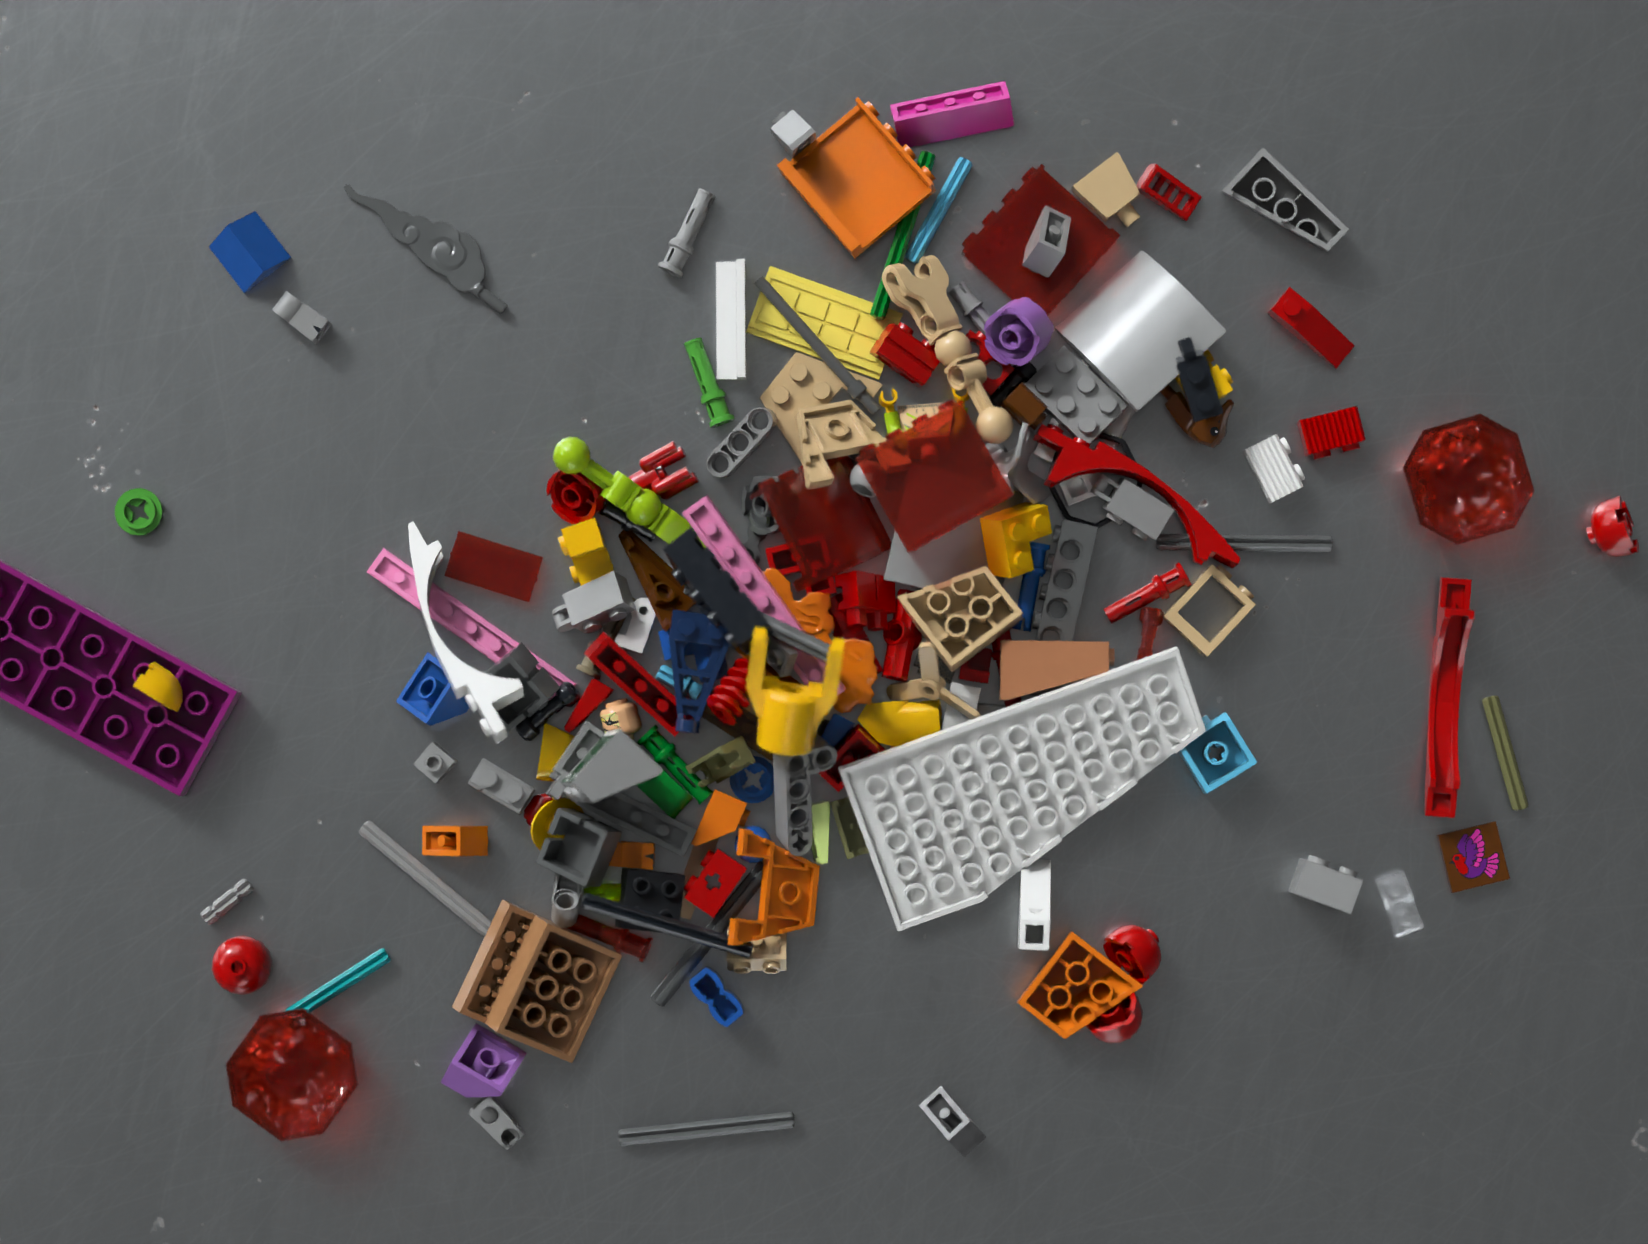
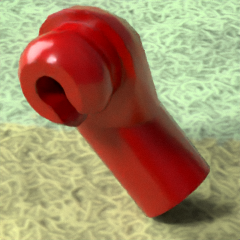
[524,793,561,826]

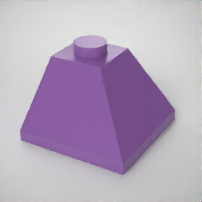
[441,1023,527,1098]

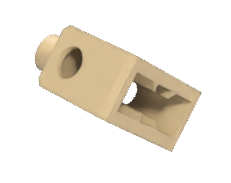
[1071,152,1141,228]

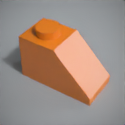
[691,789,751,846]
[422,826,489,856]

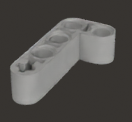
[773,734,837,856]

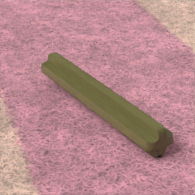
[1482,695,1529,811]

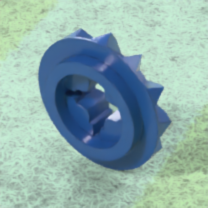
[730,756,774,803]

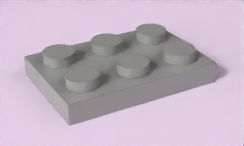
[1025,346,1128,445]

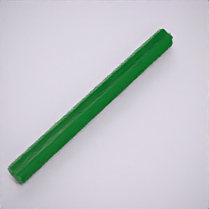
[870,151,936,320]

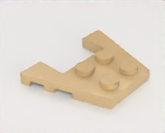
[759,352,883,465]
[796,400,912,490]

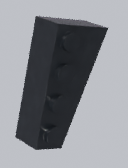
[663,527,774,655]

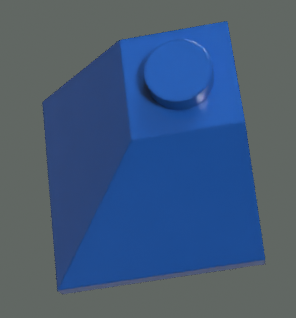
[396,652,469,726]

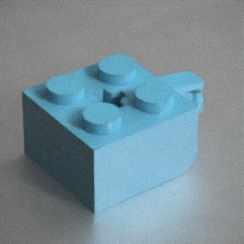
[1178,712,1257,794]

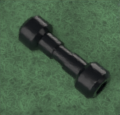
[976,362,1037,412]
[515,682,580,741]

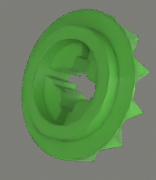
[115,488,163,536]

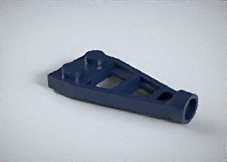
[669,610,729,734]

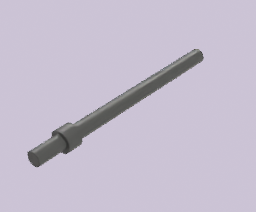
[754,276,881,415]

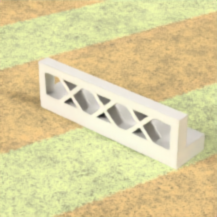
[716,259,746,381]

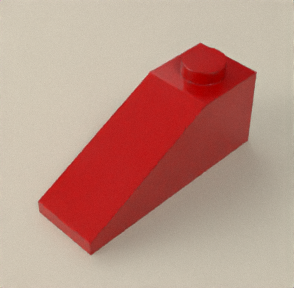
[1267,287,1355,369]

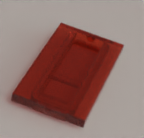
[444,531,543,602]

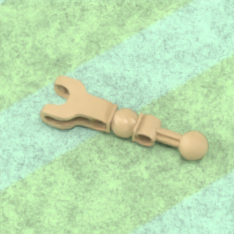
[882,255,1014,444]

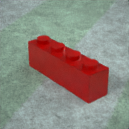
[584,631,693,737]

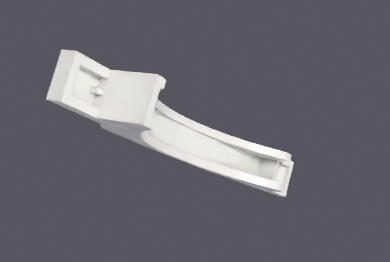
[408,522,524,743]

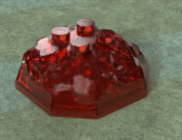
[1402,414,1534,545]
[226,1008,359,1141]

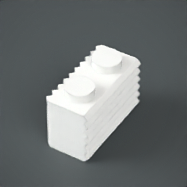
[1243,434,1305,504]

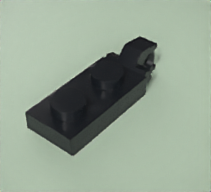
[1176,337,1224,423]

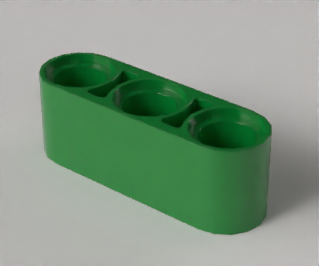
[636,753,694,819]

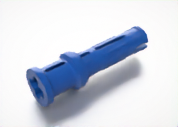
[1012,541,1051,632]

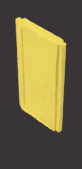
[746,266,903,380]

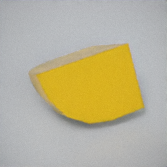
[133,661,182,712]

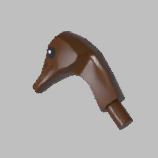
[1160,384,1234,448]

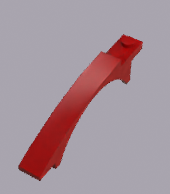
[1033,424,1241,569]
[1425,577,1475,818]

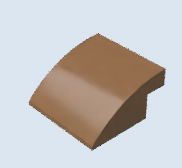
[452,899,622,1063]

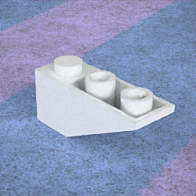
[1017,859,1051,950]

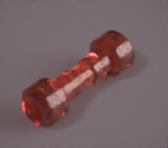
[1133,607,1164,662]

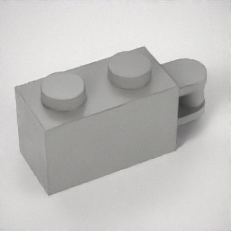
[1090,474,1175,541]
[552,571,636,633]

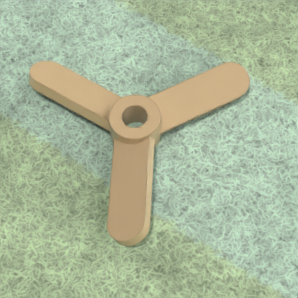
[886,642,982,720]

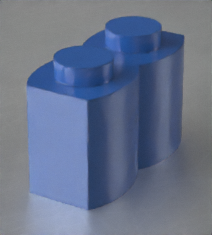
[689,966,744,1027]

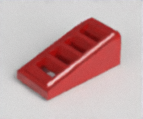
[1136,164,1202,221]
[564,678,614,733]

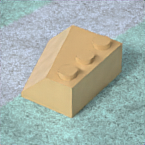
[897,566,1023,672]

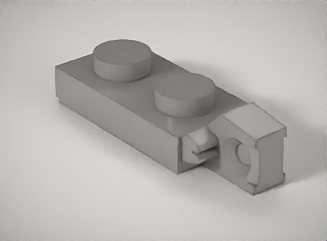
[546,721,605,800]

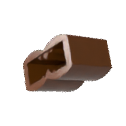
[1001,383,1048,431]

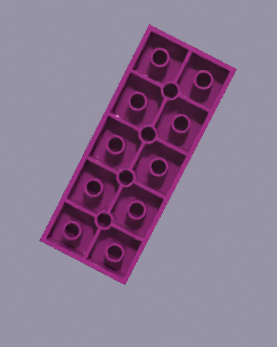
[0,559,242,796]

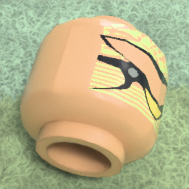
[599,698,642,740]

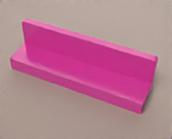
[890,81,1014,148]

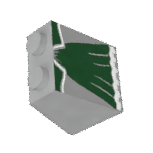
[560,729,663,803]

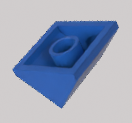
[209,211,291,293]

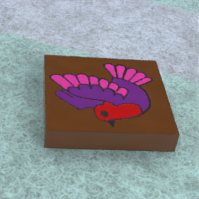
[1437,821,1510,893]

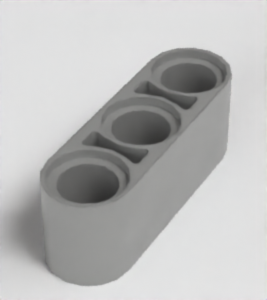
[706,407,777,477]

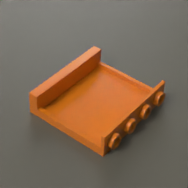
[777,97,936,259]

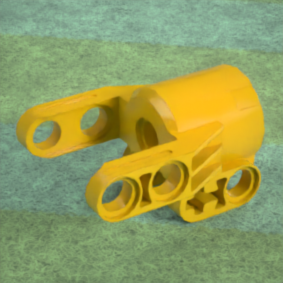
[746,627,845,756]

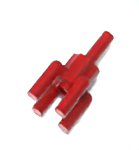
[628,441,699,500]

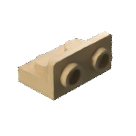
[727,926,787,974]

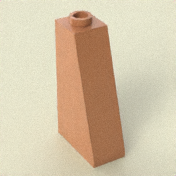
[999,640,1115,701]

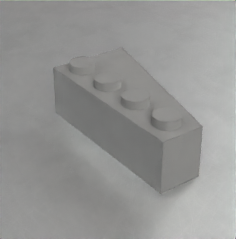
[1222,148,1349,252]

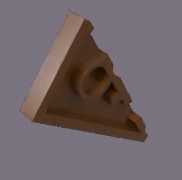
[618,530,695,632]

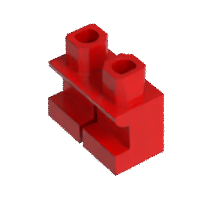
[835,570,896,632]

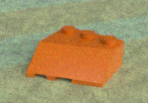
[1017,931,1143,1039]

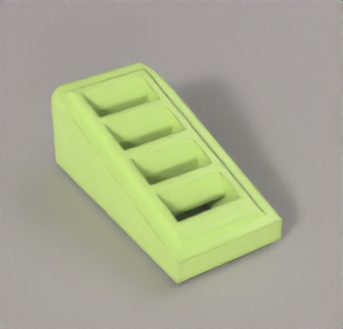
[811,801,830,864]

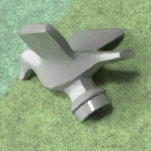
[981,422,1051,504]

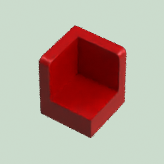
[958,648,992,684]

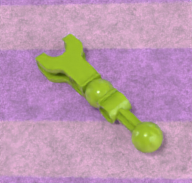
[553,437,706,549]

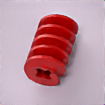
[707,658,767,726]

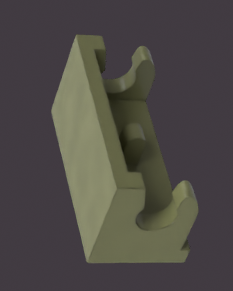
[686,736,756,787]
[830,796,869,859]

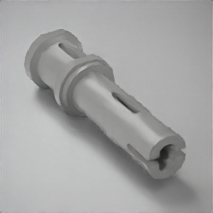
[658,188,716,278]

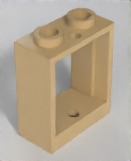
[1162,564,1256,657]

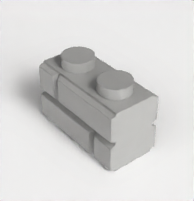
[468,758,535,815]

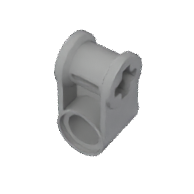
[551,872,585,928]

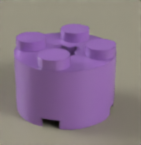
[984,297,1054,366]

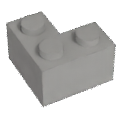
[1288,855,1363,914]

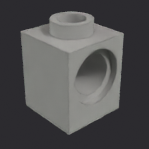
[413,742,458,784]

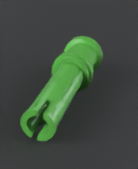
[684,337,735,428]

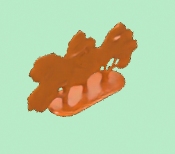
[735,568,878,716]

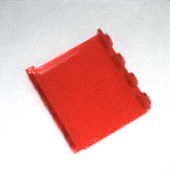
[961,164,1121,316]
[856,399,1014,555]
[749,455,892,593]

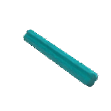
[285,948,391,1022]

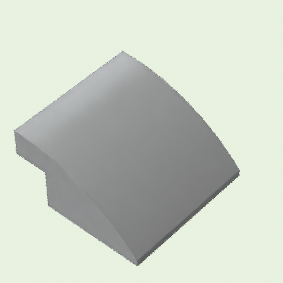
[1055,250,1227,413]
[883,463,1024,590]

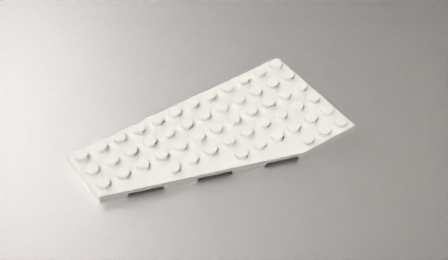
[838,646,1206,932]

